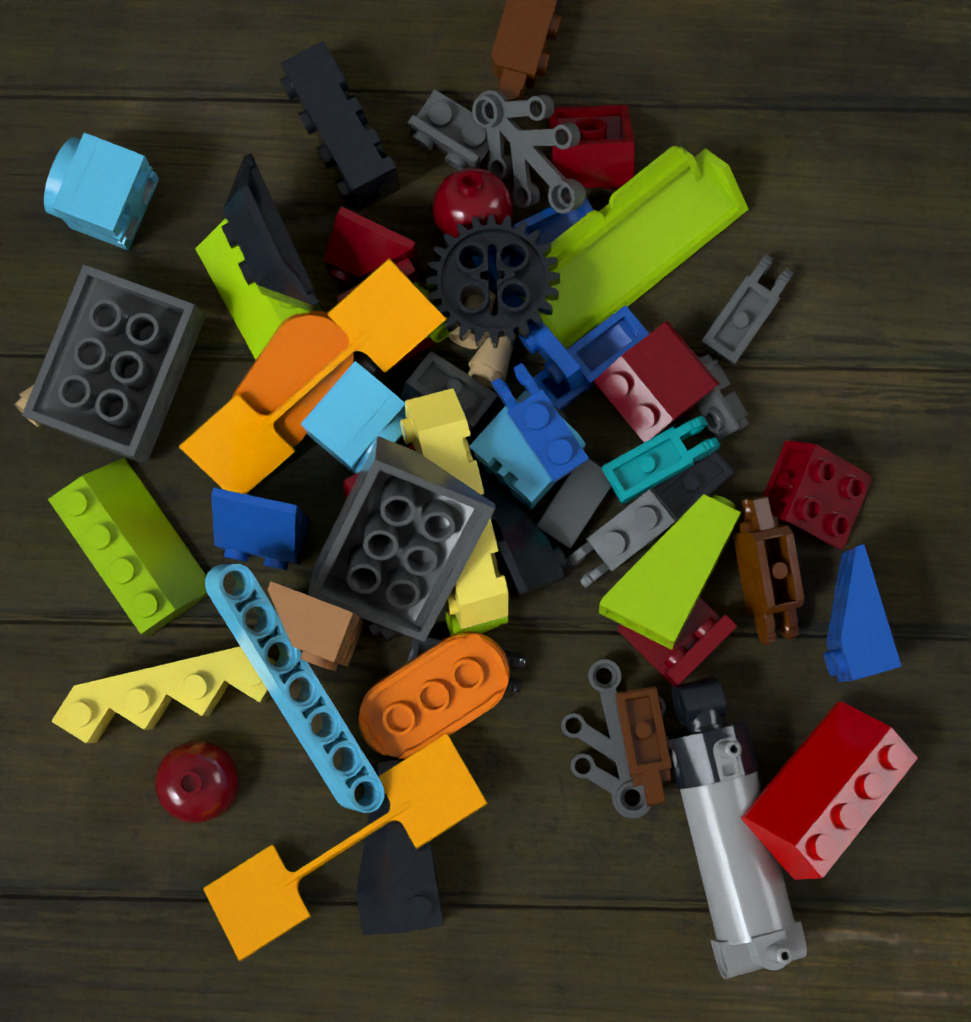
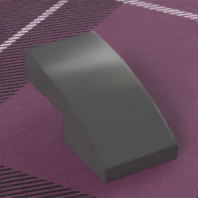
[537,458,611,548]

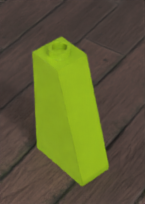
[599,494,741,650]

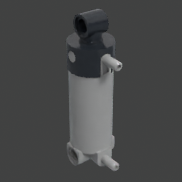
[666,677,807,979]

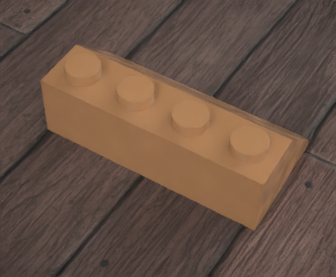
[267,582,365,671]

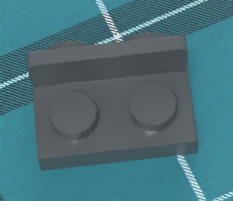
[408,89,489,170]
[400,351,498,441]

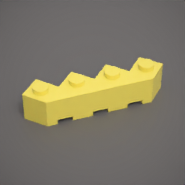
[400,388,508,629]
[51,646,277,743]

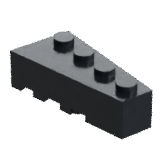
[279,41,401,212]

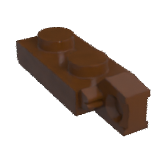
[615,686,672,807]

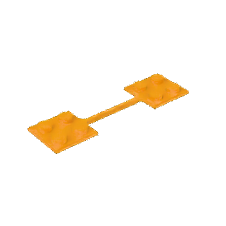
[179,258,446,494]
[203,733,488,961]

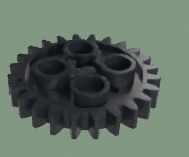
[426,214,560,349]

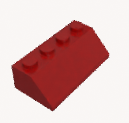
[741,701,918,880]

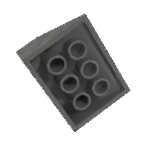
[22,264,206,465]
[308,436,495,642]

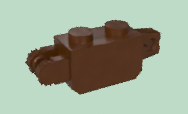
[491,0,562,101]
[733,497,805,646]

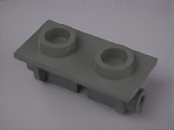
[697,354,750,442]

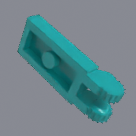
[601,416,721,505]

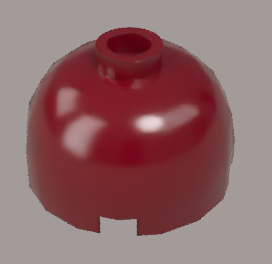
[433,168,514,239]
[155,741,239,823]

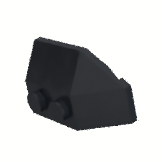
[221,153,323,312]

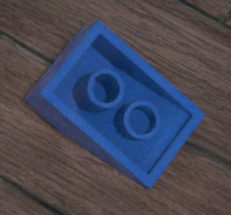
[211,488,310,571]
[824,544,902,682]

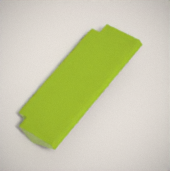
[520,146,749,350]

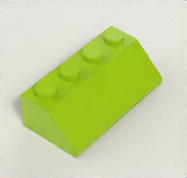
[195,219,309,360]
[48,458,208,636]

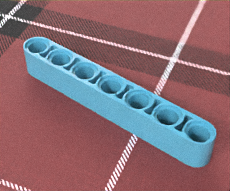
[205,564,385,813]

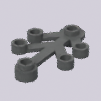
[472,90,586,213]
[561,659,670,818]

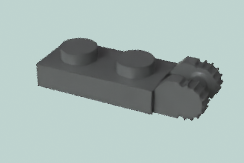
[700,254,794,366]
[566,488,678,588]

